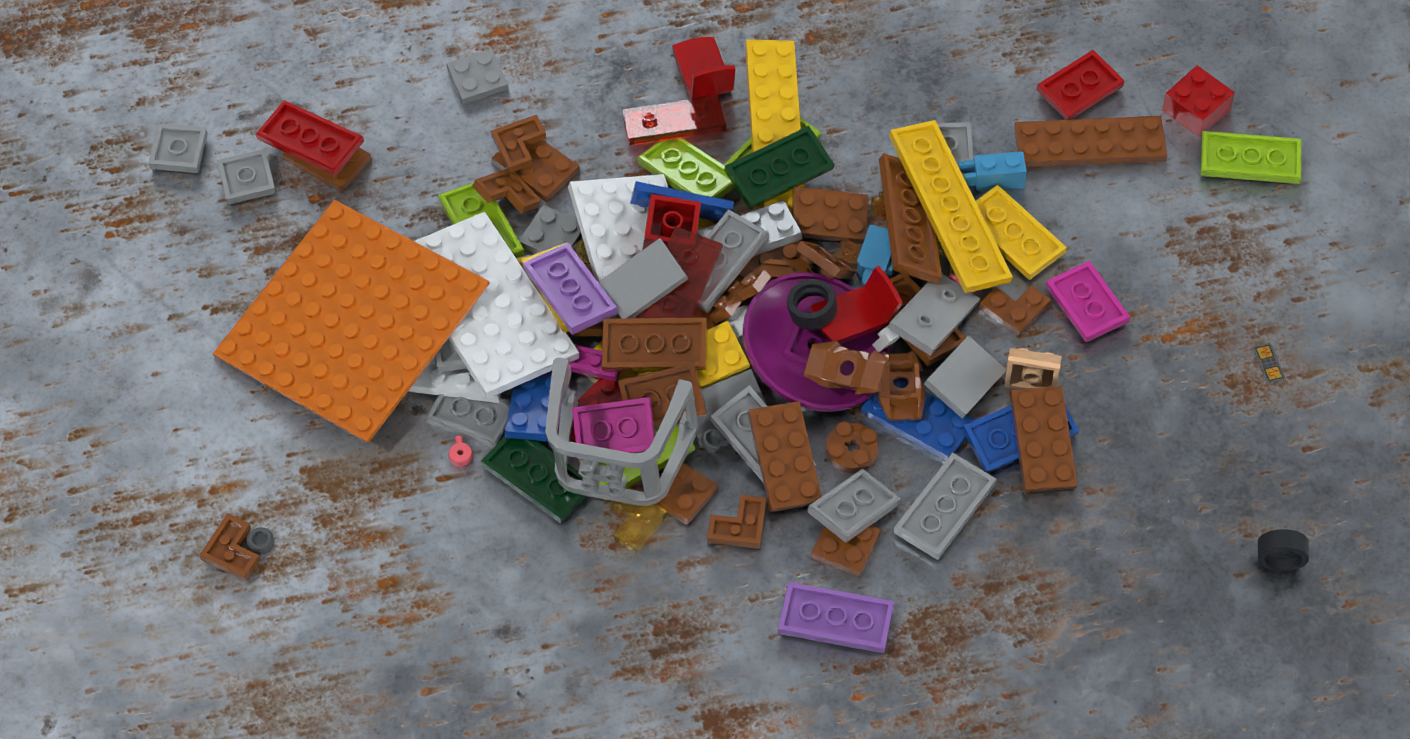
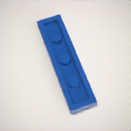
[630,181,734,223]

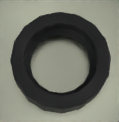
[787,279,837,330]
[1258,529,1309,571]

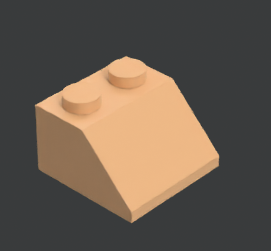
[1004,348,1062,389]

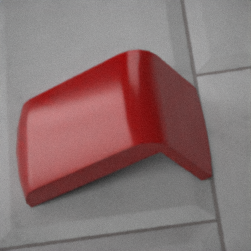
[672,37,736,99]
[810,266,903,344]

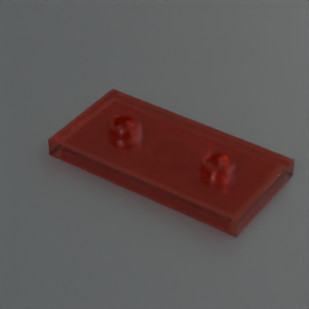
[622,95,726,145]
[636,227,723,318]

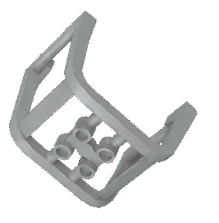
[545,358,699,506]

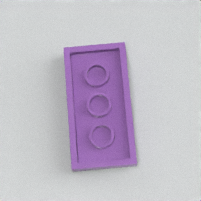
[523,243,618,335]
[778,582,894,653]

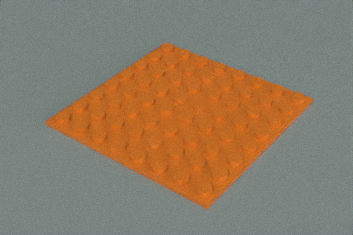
[212,200,490,443]

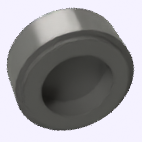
[247,527,274,555]

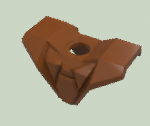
[804,341,889,395]
[878,351,926,421]

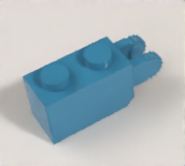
[956,152,1027,192]
[856,224,894,286]

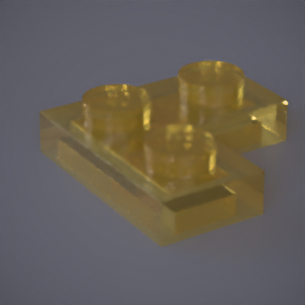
[609,487,667,554]

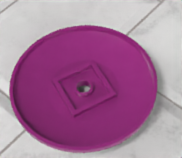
[742,273,891,412]

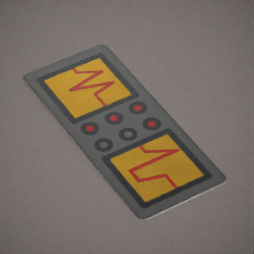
[1253,342,1286,383]

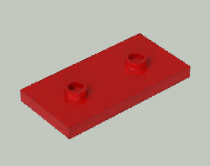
[255,100,364,176]

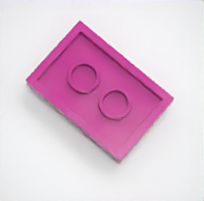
[1046,261,1130,343]
[572,397,655,460]

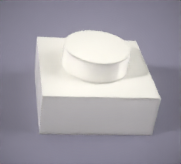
[872,325,901,352]

